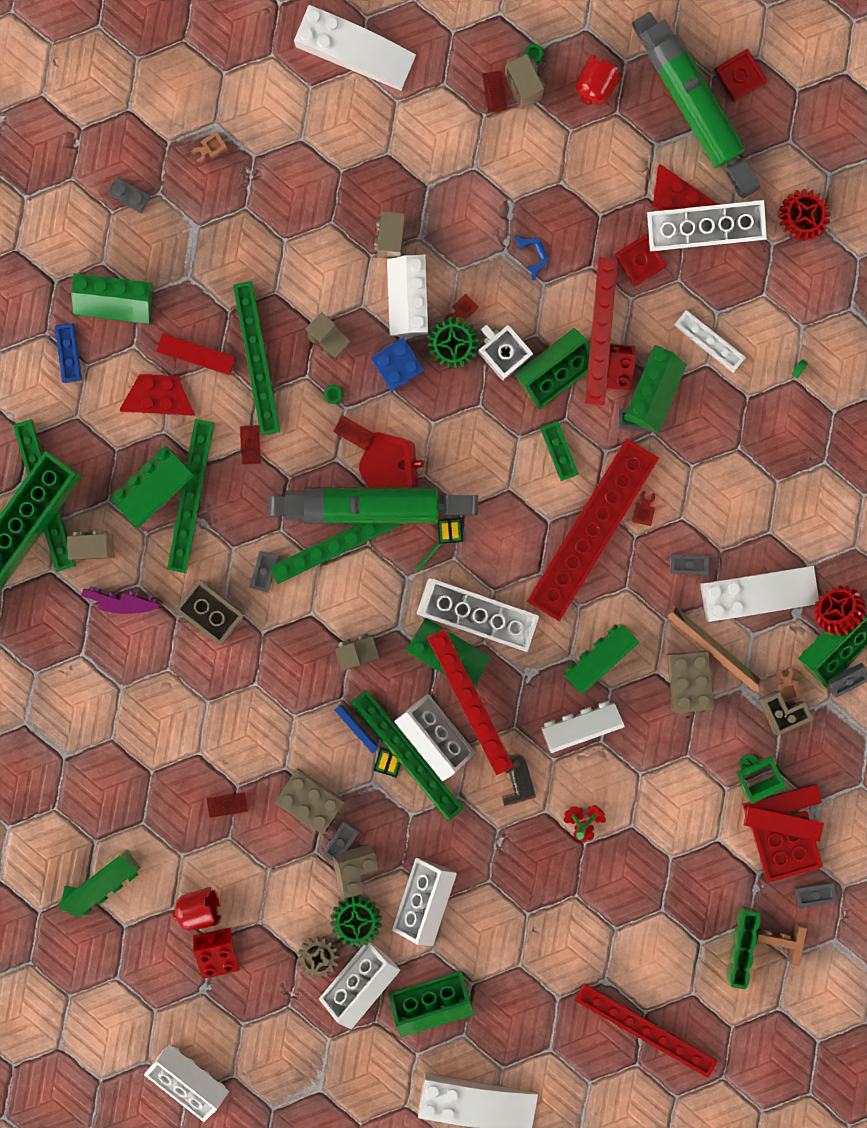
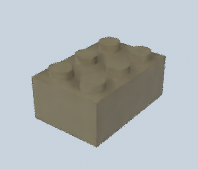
[175,579,246,646]
[667,651,714,713]
[274,768,345,835]

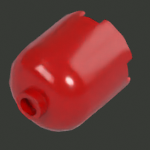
[576,55,623,106]
[173,887,222,931]

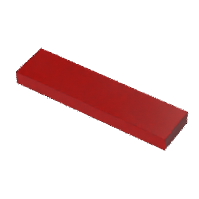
[156,333,236,376]
[742,784,822,814]
[743,806,824,842]

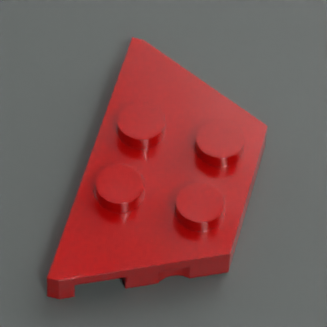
[652,164,719,211]
[120,374,195,416]

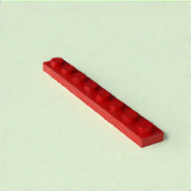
[585,257,618,406]
[427,629,514,776]
[575,983,718,1078]

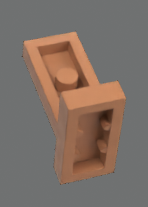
[756,923,807,966]

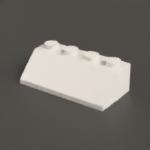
[387,255,428,336]
[394,694,476,781]
[541,700,625,753]
[392,858,457,946]
[319,941,401,1029]
[144,1044,229,1122]

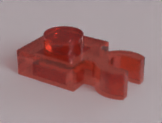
[445,294,479,322]
[632,491,655,526]

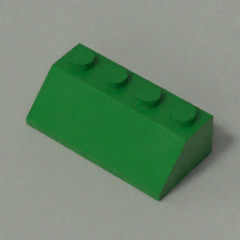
[71,274,154,324]
[514,328,590,410]
[623,345,687,434]
[110,445,194,528]
[798,614,867,688]
[406,618,491,687]
[564,624,640,694]
[58,850,141,918]
[388,971,475,1038]

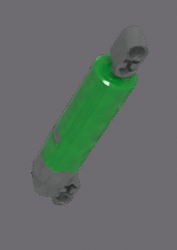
[632,12,760,199]
[269,487,478,524]

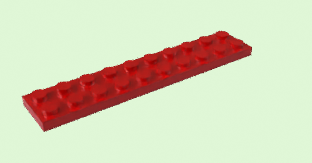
[526,438,659,622]

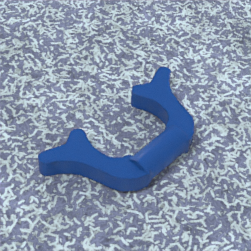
[515,236,548,281]

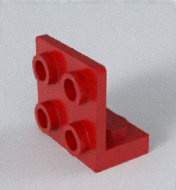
[606,344,636,390]
[193,927,240,979]

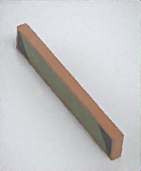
[667,606,761,691]

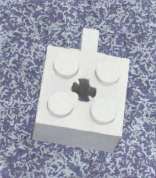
[478,325,533,381]

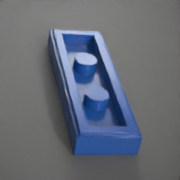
[54,323,83,383]
[335,704,378,754]

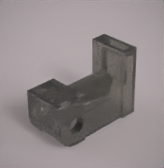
[502,754,536,806]

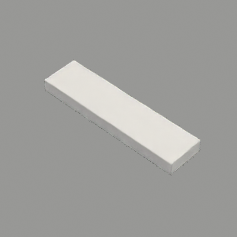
[673,310,746,373]

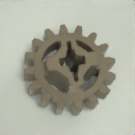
[297,936,339,979]

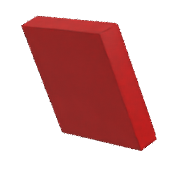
[714,48,767,102]
[614,234,667,287]

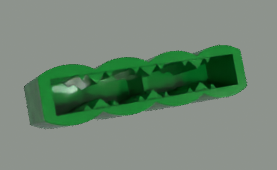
[726,906,760,989]

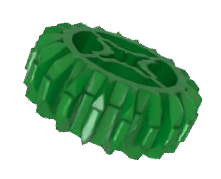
[428,316,480,369]
[330,895,382,947]

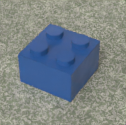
[371,337,424,393]

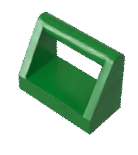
[736,756,786,804]

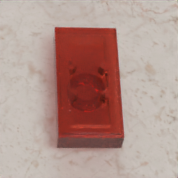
[240,425,261,465]

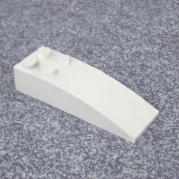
[294,5,416,91]
[647,200,767,251]
[700,566,819,622]
[416,578,539,652]
[418,1073,538,1128]

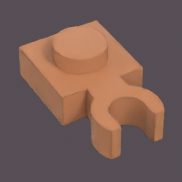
[191,131,228,164]
[777,668,801,703]

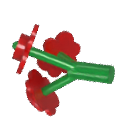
[563,805,606,843]

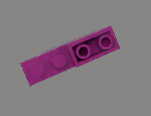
[81,586,162,614]

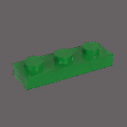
[540,421,579,482]

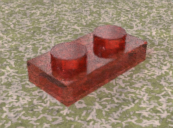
[482,71,507,113]
[333,415,376,451]
[207,792,248,818]

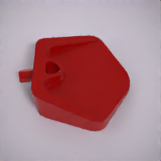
[359,432,424,487]

